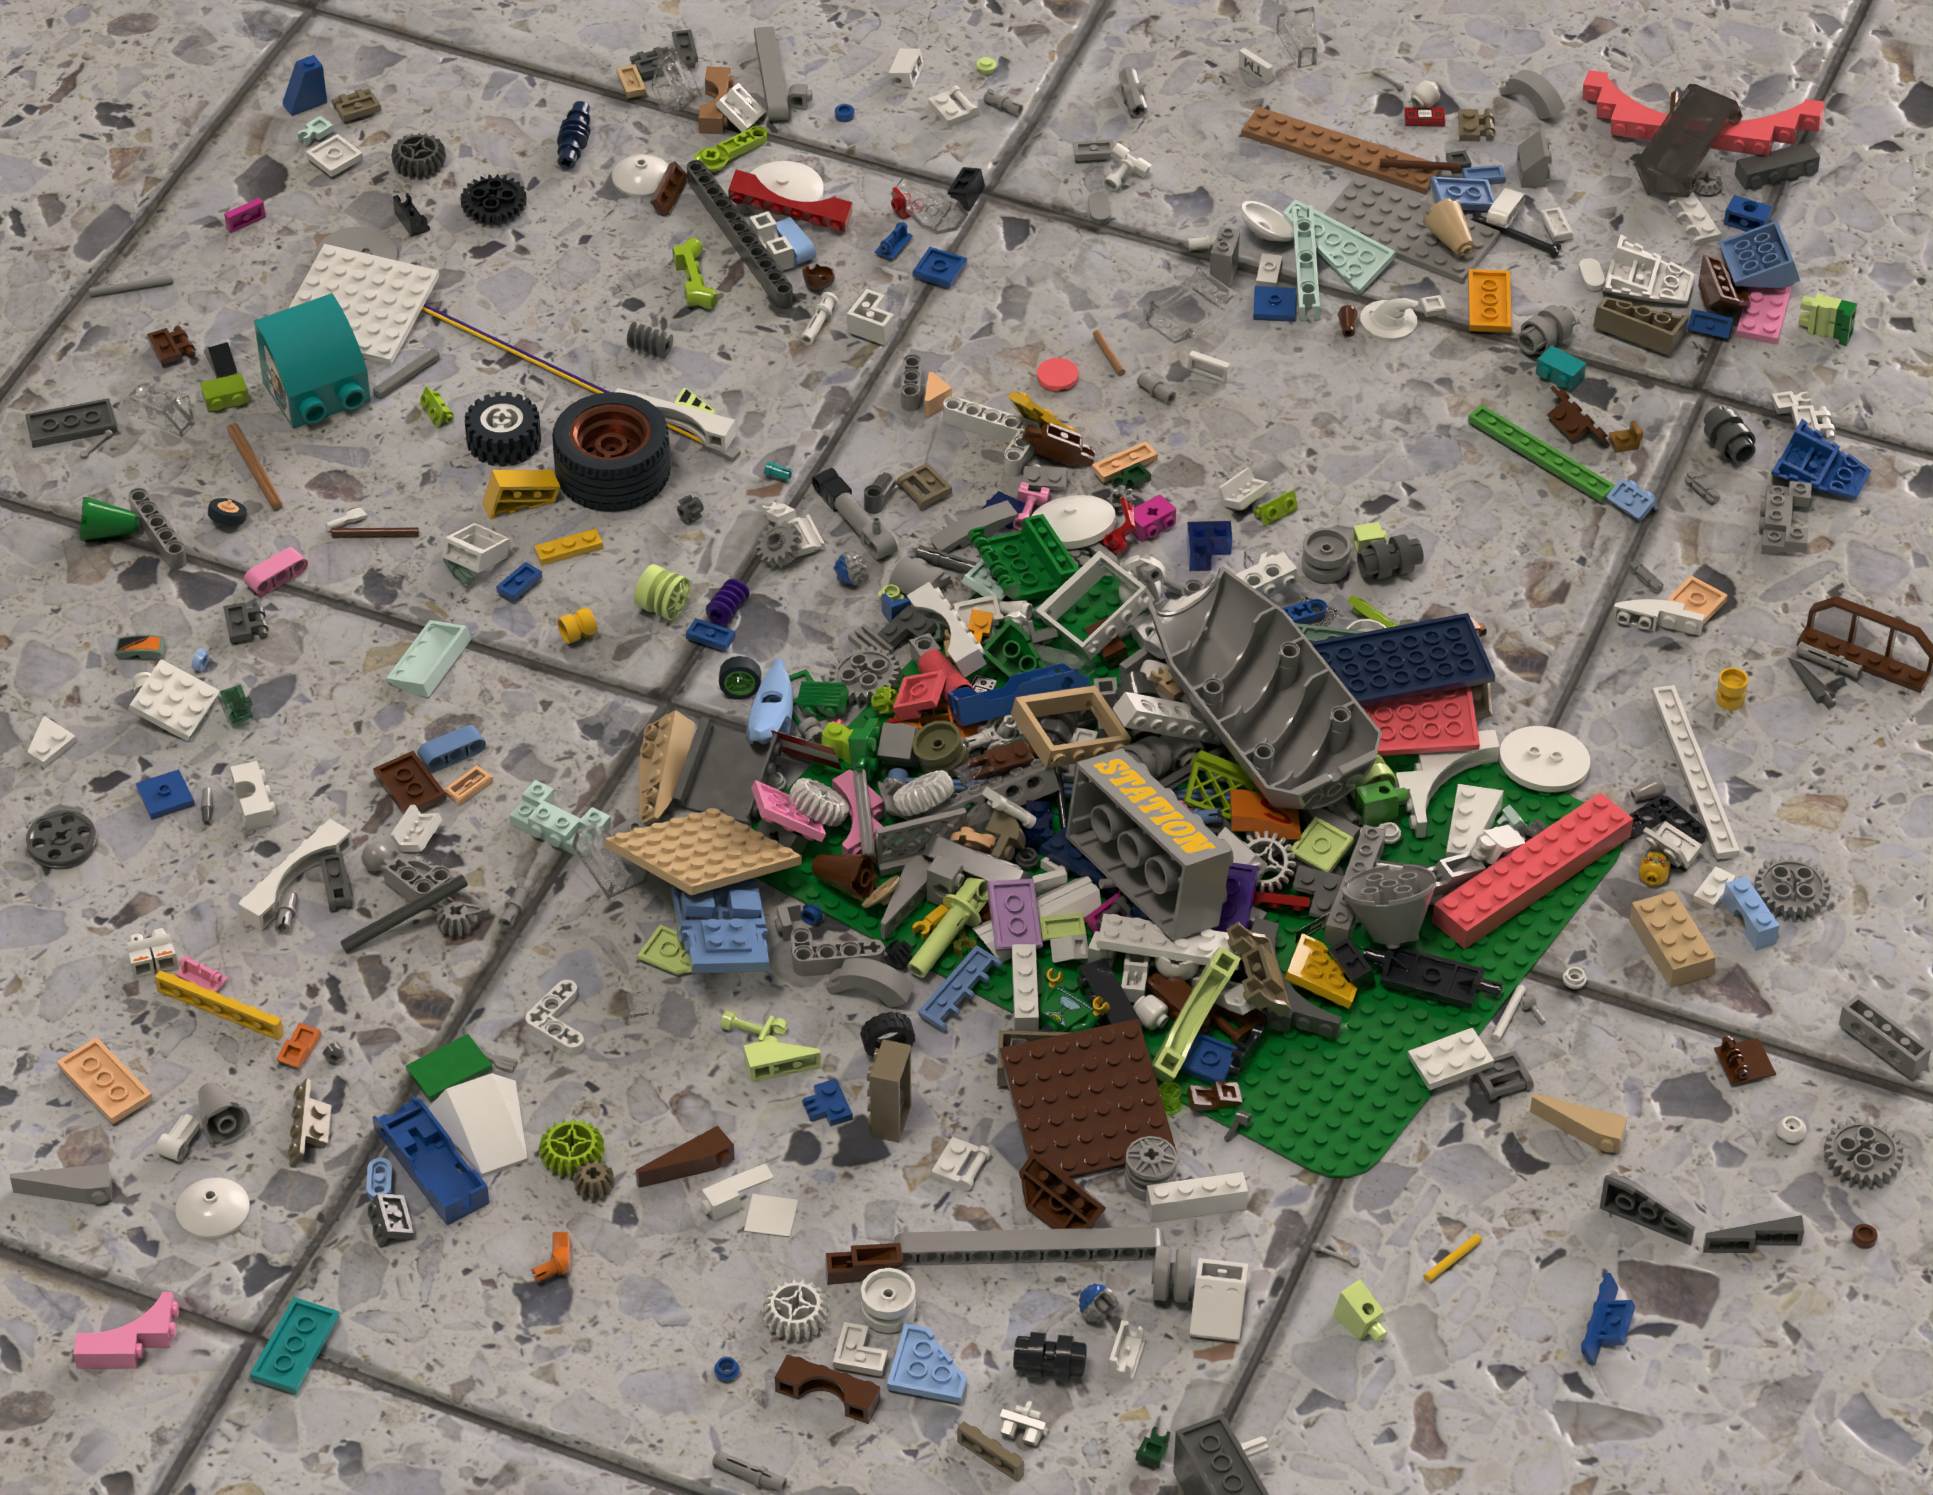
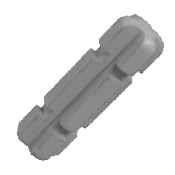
[1684,472,1720,503]
[1629,560,1664,593]

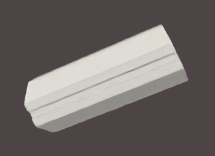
[972,876,1101,962]

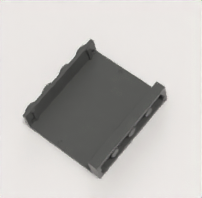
[672,716,783,825]

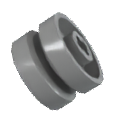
[1302,528,1351,583]
[1151,1246,1191,1303]

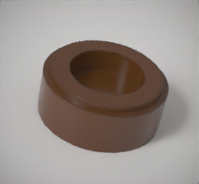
[1852,1224,1878,1249]

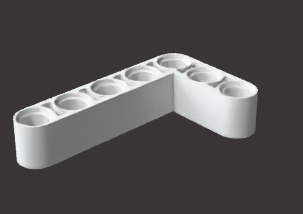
[943,397,1040,476]

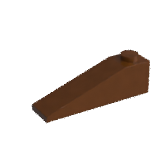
[636,1125,735,1188]

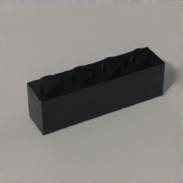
[1076,958,1143,1033]

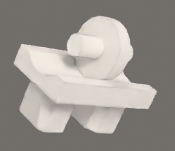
[1000,1401,1048,1446]

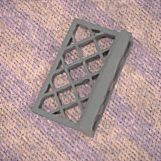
[875,808,967,876]

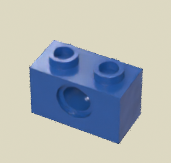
[1723,195,1773,232]

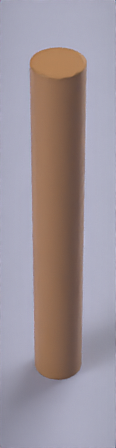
[1093,330,1125,376]

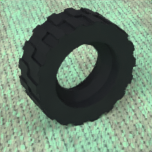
[860,1012,916,1058]

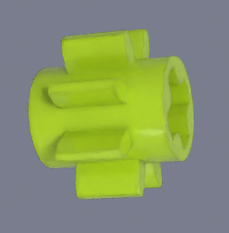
[871,686,898,714]

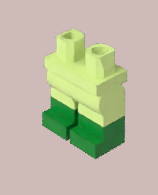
[1798,293,1857,346]

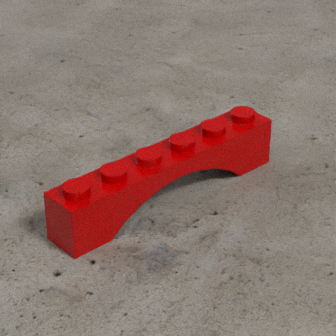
[728,169,853,232]

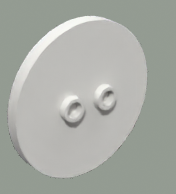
[1499,726,1590,792]

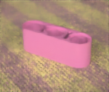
[244,547,308,596]

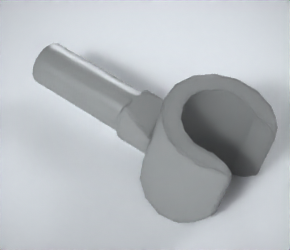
[1520,995,1546,1025]

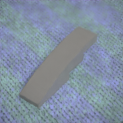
[929,500,1019,553]

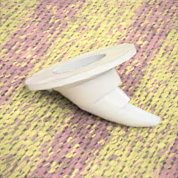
[1360,298,1418,340]

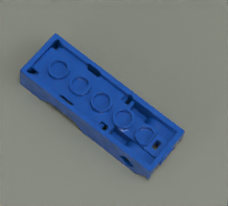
[947,663,1090,726]
[372,1096,489,1225]

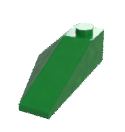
[983,618,1046,678]

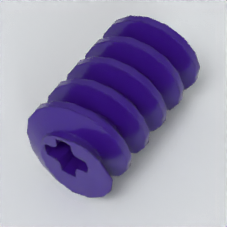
[705,579,750,627]

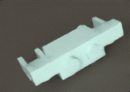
[509,780,611,861]

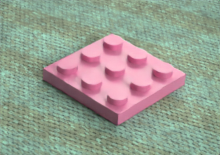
[751,780,826,842]

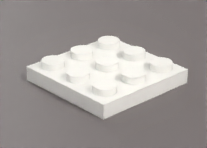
[128,659,220,742]

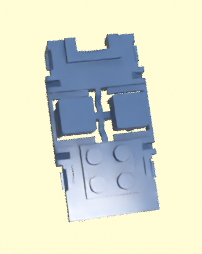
[671,878,770,973]

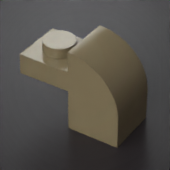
[985,810,1026,862]

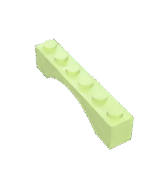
[1152,946,1241,1084]

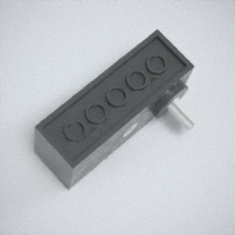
[1173,1414,1269,1495]

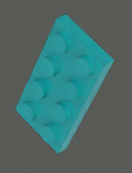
[250,1297,340,1394]

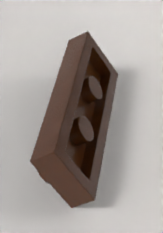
[650,161,687,216]

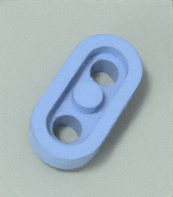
[366,1158,393,1201]

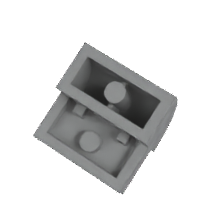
[888,556,951,595]

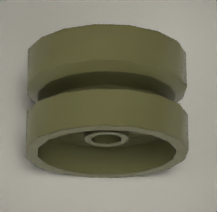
[912,720,969,777]

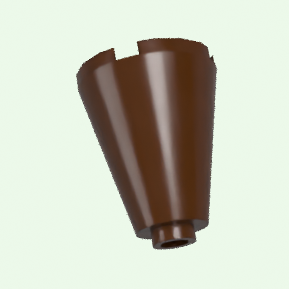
[811,854,878,901]

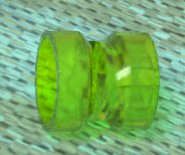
[1159,1082,1182,1116]

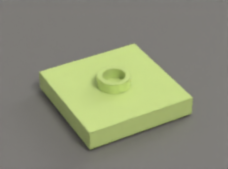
[1289,816,1354,873]

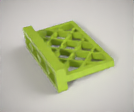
[1183,750,1261,822]

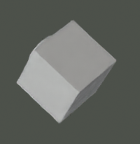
[877,722,919,768]

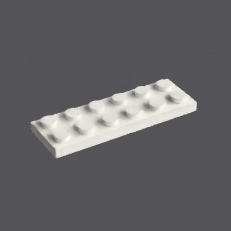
[1097,914,1240,970]

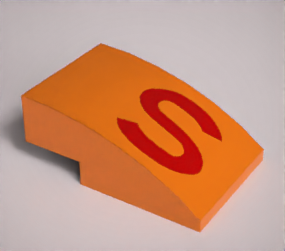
[1230,789,1301,839]

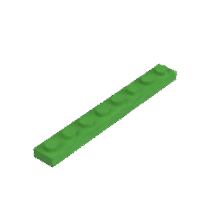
[1468,405,1615,503]

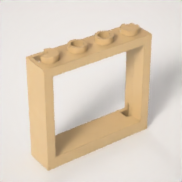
[1011,686,1131,768]

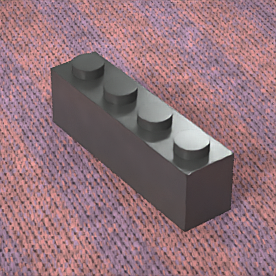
[1734,142,1820,190]

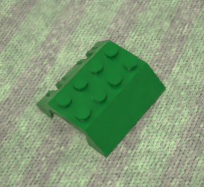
[968,514,1079,601]

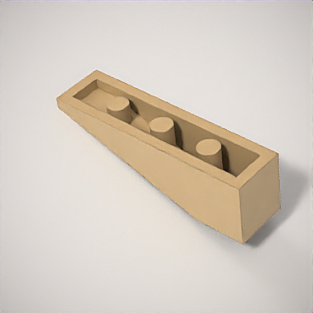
[1530,1093,1627,1154]

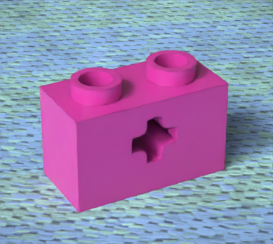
[1132,494,1176,542]

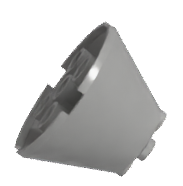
[1342,864,1436,949]

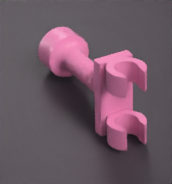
[1013,482,1051,531]

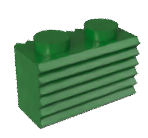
[796,681,849,717]

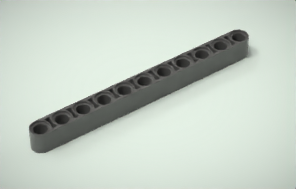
[687,160,793,309]

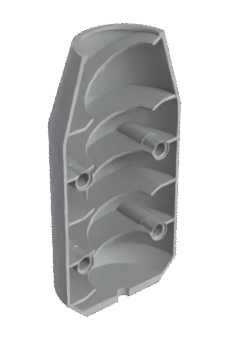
[1147,566,1382,809]

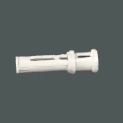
[800,292,838,345]

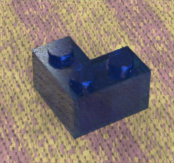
[1186,521,1232,571]

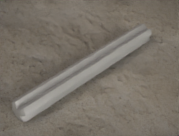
[853,769,875,857]

